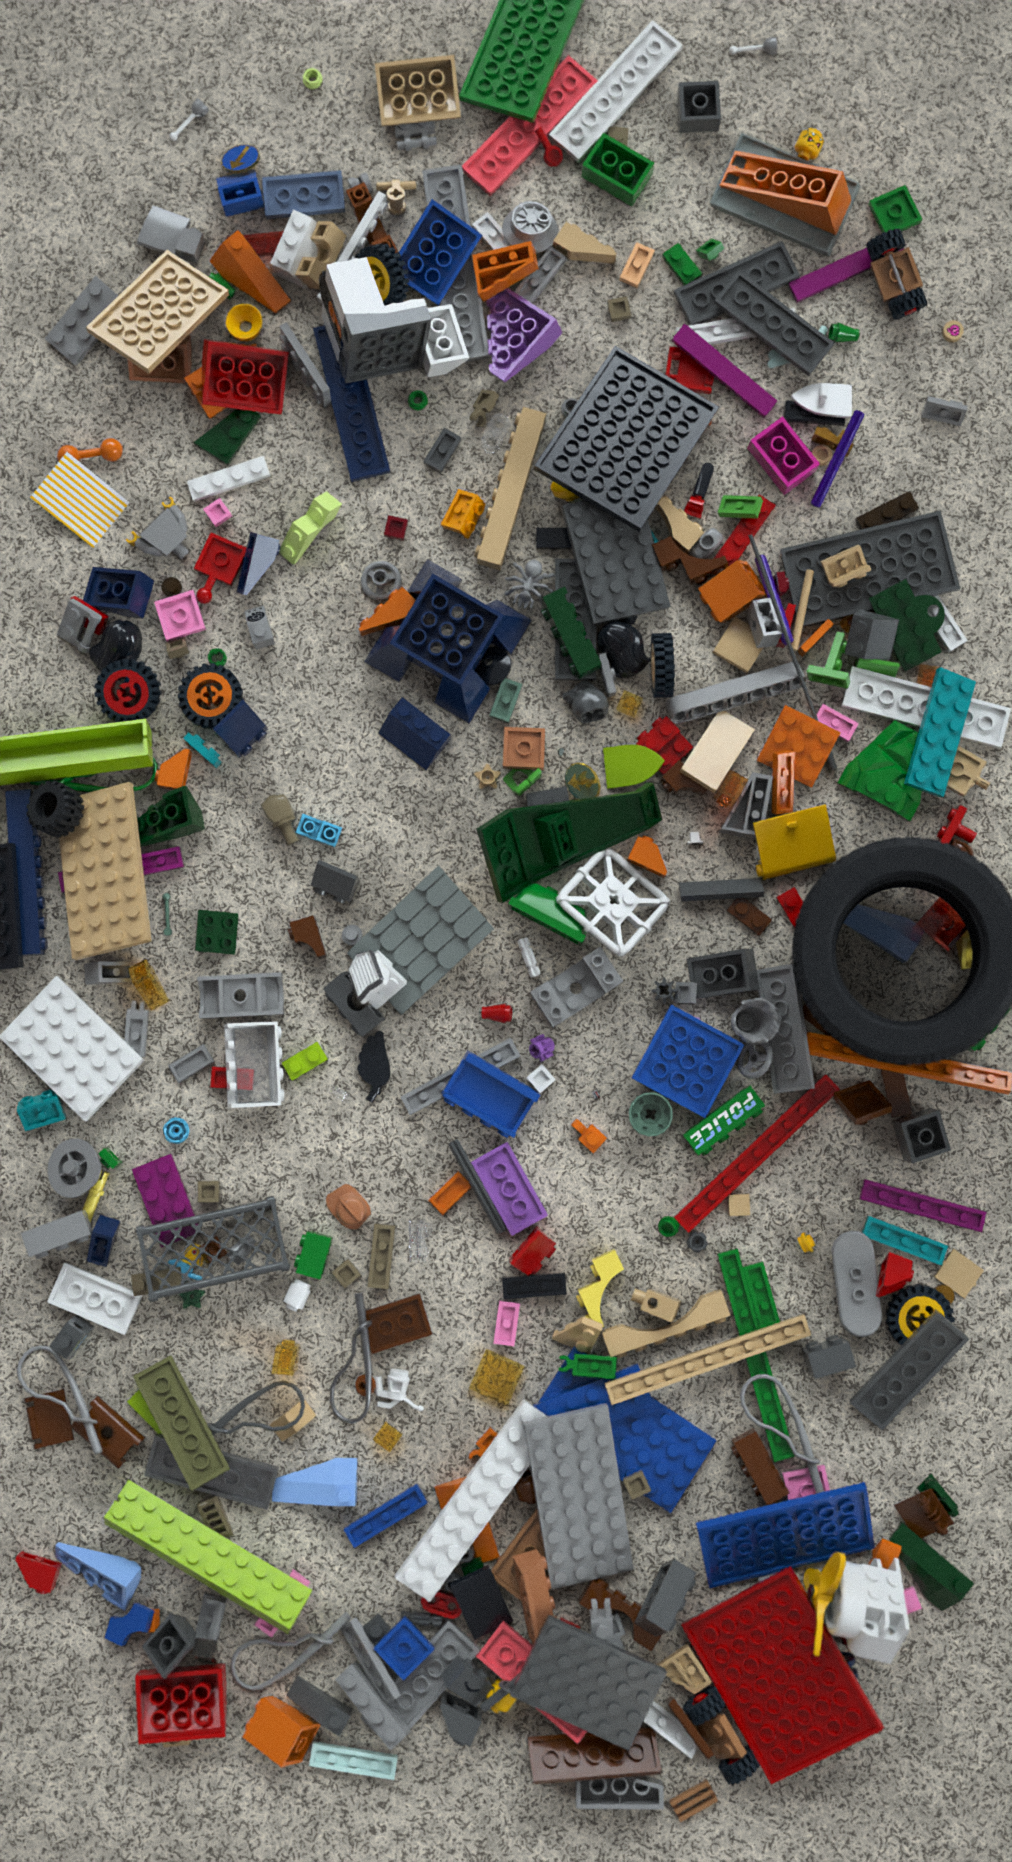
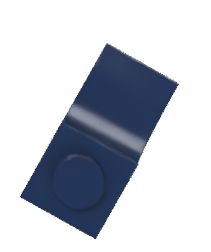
[86,1215,120,1267]

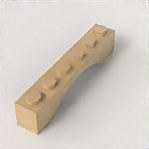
[655,496,704,554]
[601,1289,730,1359]

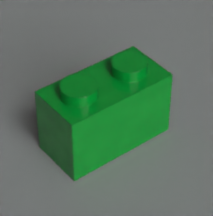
[294,1231,333,1279]

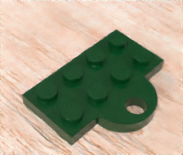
[868,579,945,672]

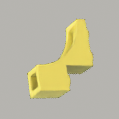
[576,1249,624,1327]

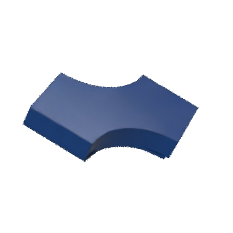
[105,1603,155,1646]

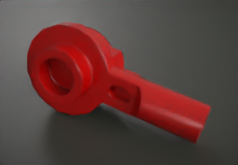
[535,127,563,167]

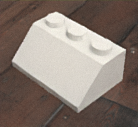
[270,210,318,289]
[423,304,469,377]

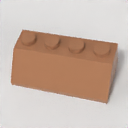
[512,1549,557,1645]

